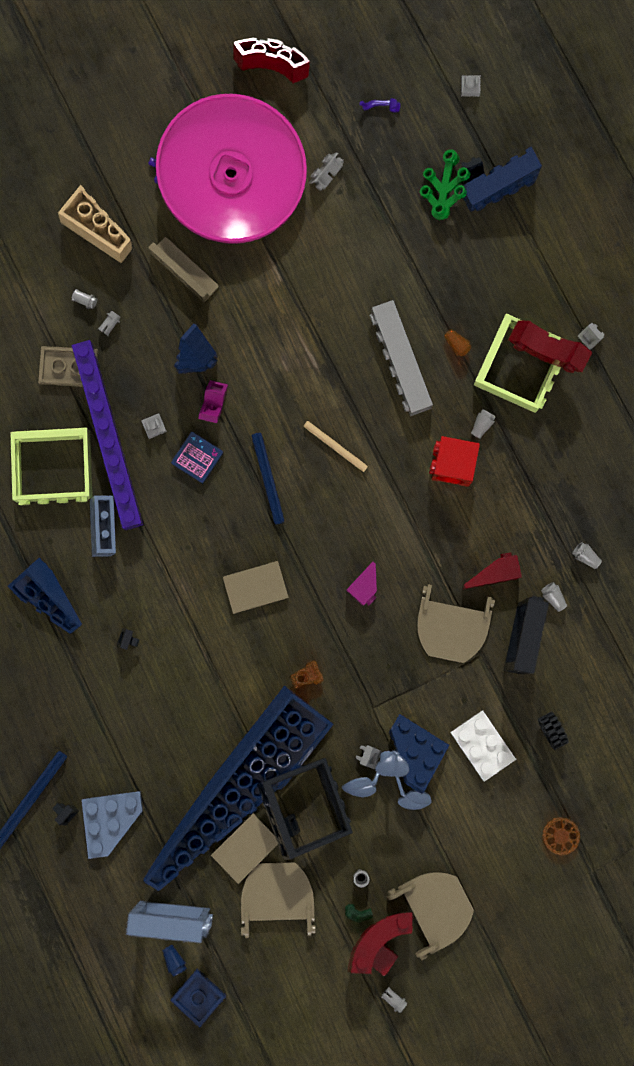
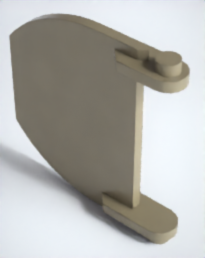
[417,584,495,663]
[241,862,316,938]
[387,872,474,960]

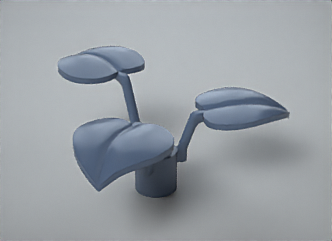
[342,751,432,810]

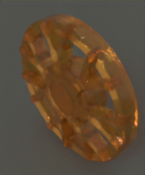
[543,817,580,855]

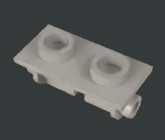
[309,153,344,191]

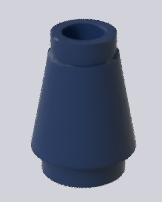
[162,945,187,977]

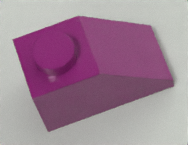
[346,562,377,606]

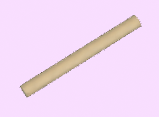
[304,421,368,472]

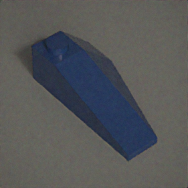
[174,324,218,373]
[8,558,82,634]

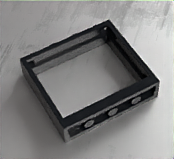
[503,596,549,675]
[257,758,353,860]

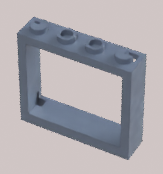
[126,901,213,943]

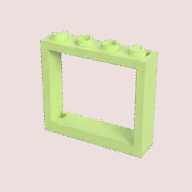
[474,314,561,413]
[11,428,93,505]

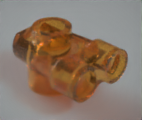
[290,660,324,689]

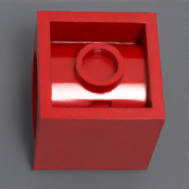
[429,436,480,487]

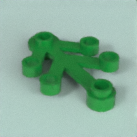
[420,150,470,220]

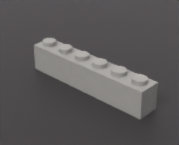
[369,300,433,416]

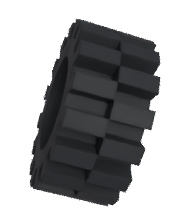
[538,712,569,750]

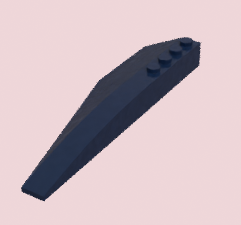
[143,686,333,891]

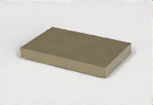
[38,346,98,387]
[223,561,289,614]
[211,813,278,884]

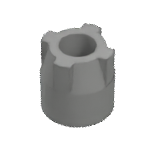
[353,869,369,887]

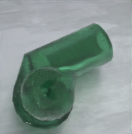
[344,904,374,922]

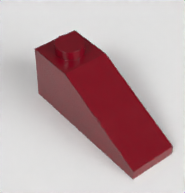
[462,552,522,590]

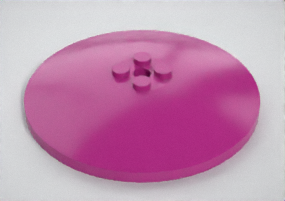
[156,94,307,243]

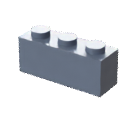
[90,496,116,557]

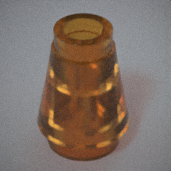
[444,329,472,357]

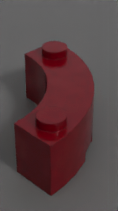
[233,38,310,84]
[508,320,592,373]
[347,913,413,974]

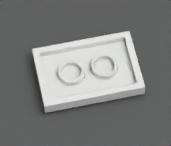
[450,711,516,781]

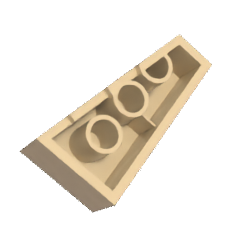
[58,185,132,263]

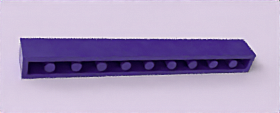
[72,340,144,530]

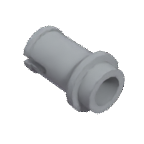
[72,289,97,309]
[98,311,121,336]
[381,987,407,1013]

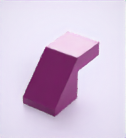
[198,380,228,423]

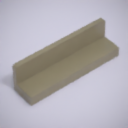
[148,237,219,303]

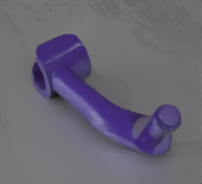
[360,98,400,112]

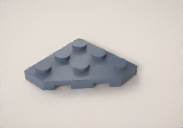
[82,791,143,859]

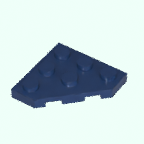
[389,714,449,794]

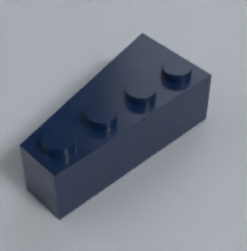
[460,147,542,212]

